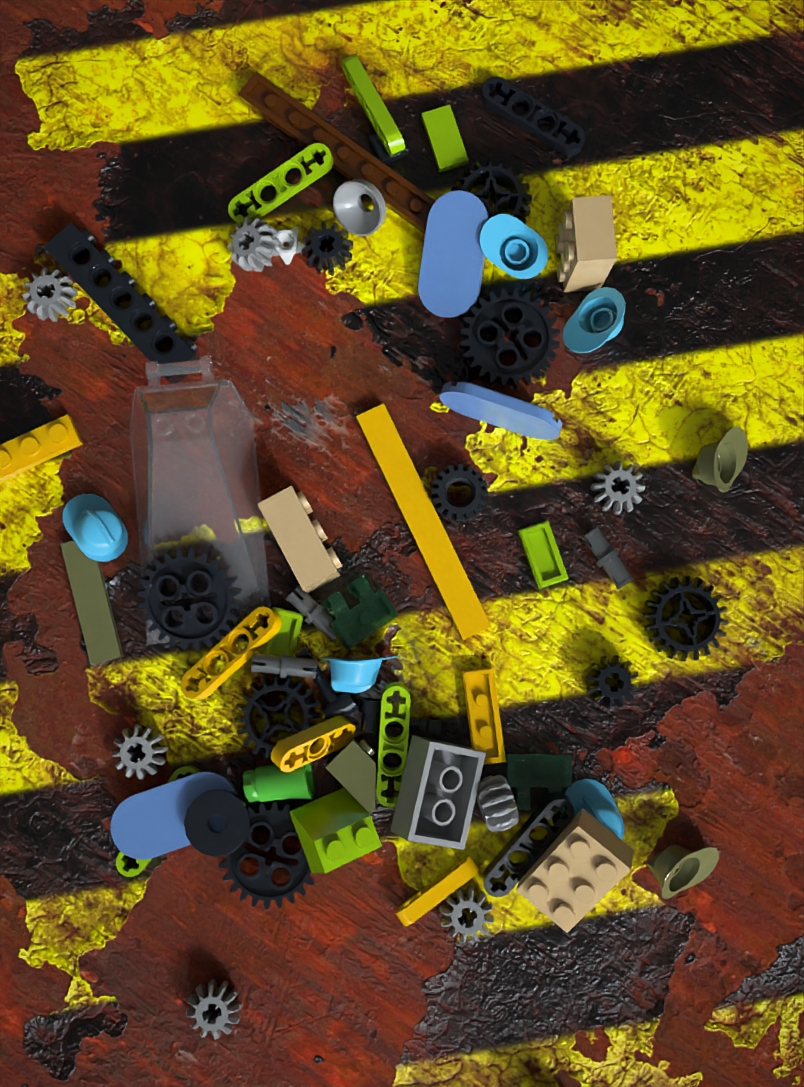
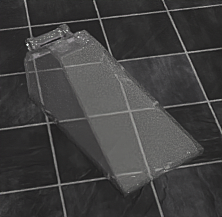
[130,356,271,645]

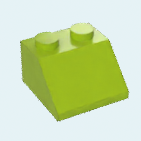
[289,787,382,874]

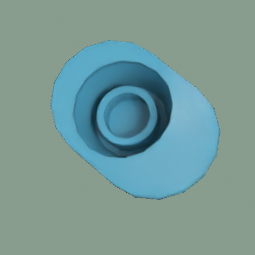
[479,214,548,279]
[562,287,625,353]
[63,494,128,562]
[322,655,399,693]
[563,779,625,840]

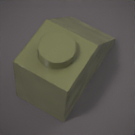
[325,738,376,814]

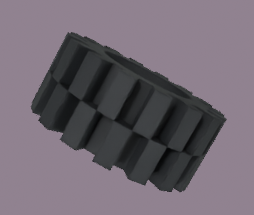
[431,464,488,523]

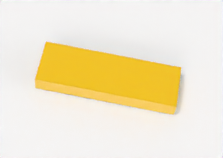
[462,667,506,765]

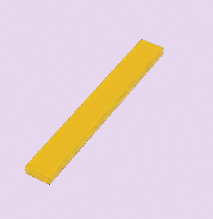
[356,403,492,640]

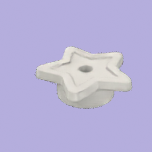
[275,227,305,265]

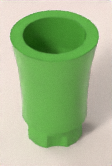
[243,762,315,802]

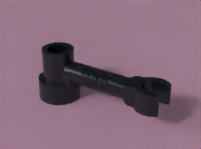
[294,644,360,719]
[359,698,442,734]

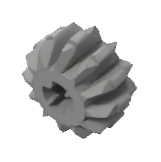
[227,218,281,272]
[22,267,78,322]
[590,461,645,515]
[112,724,168,779]
[476,775,519,832]
[439,885,494,943]
[186,979,243,1040]

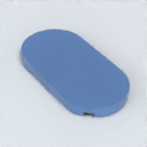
[418,190,490,318]
[439,381,562,440]
[110,771,238,860]

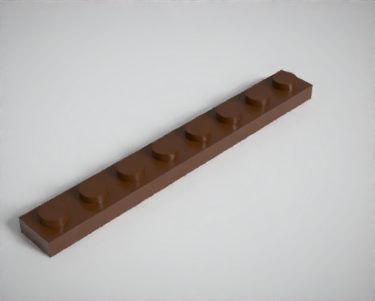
[238,72,435,234]

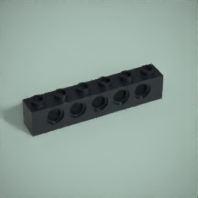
[44,222,201,387]

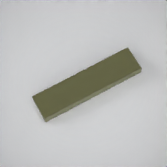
[60,540,124,665]

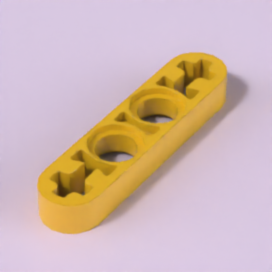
[181,606,282,700]

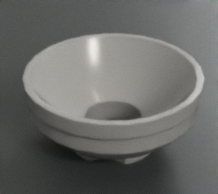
[333,179,386,236]

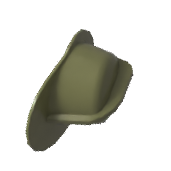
[691,426,748,493]
[647,844,719,899]

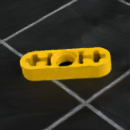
[271,715,356,772]
[395,855,479,927]

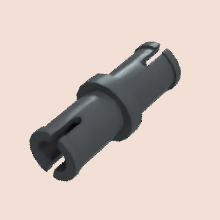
[582,527,634,590]
[286,585,345,642]
[251,651,318,679]

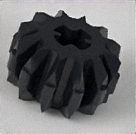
[301,221,353,276]
[584,655,639,709]

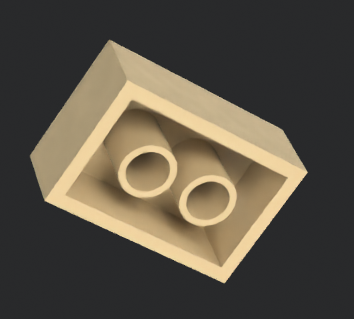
[555,195,617,292]
[257,486,342,593]
[516,808,634,933]

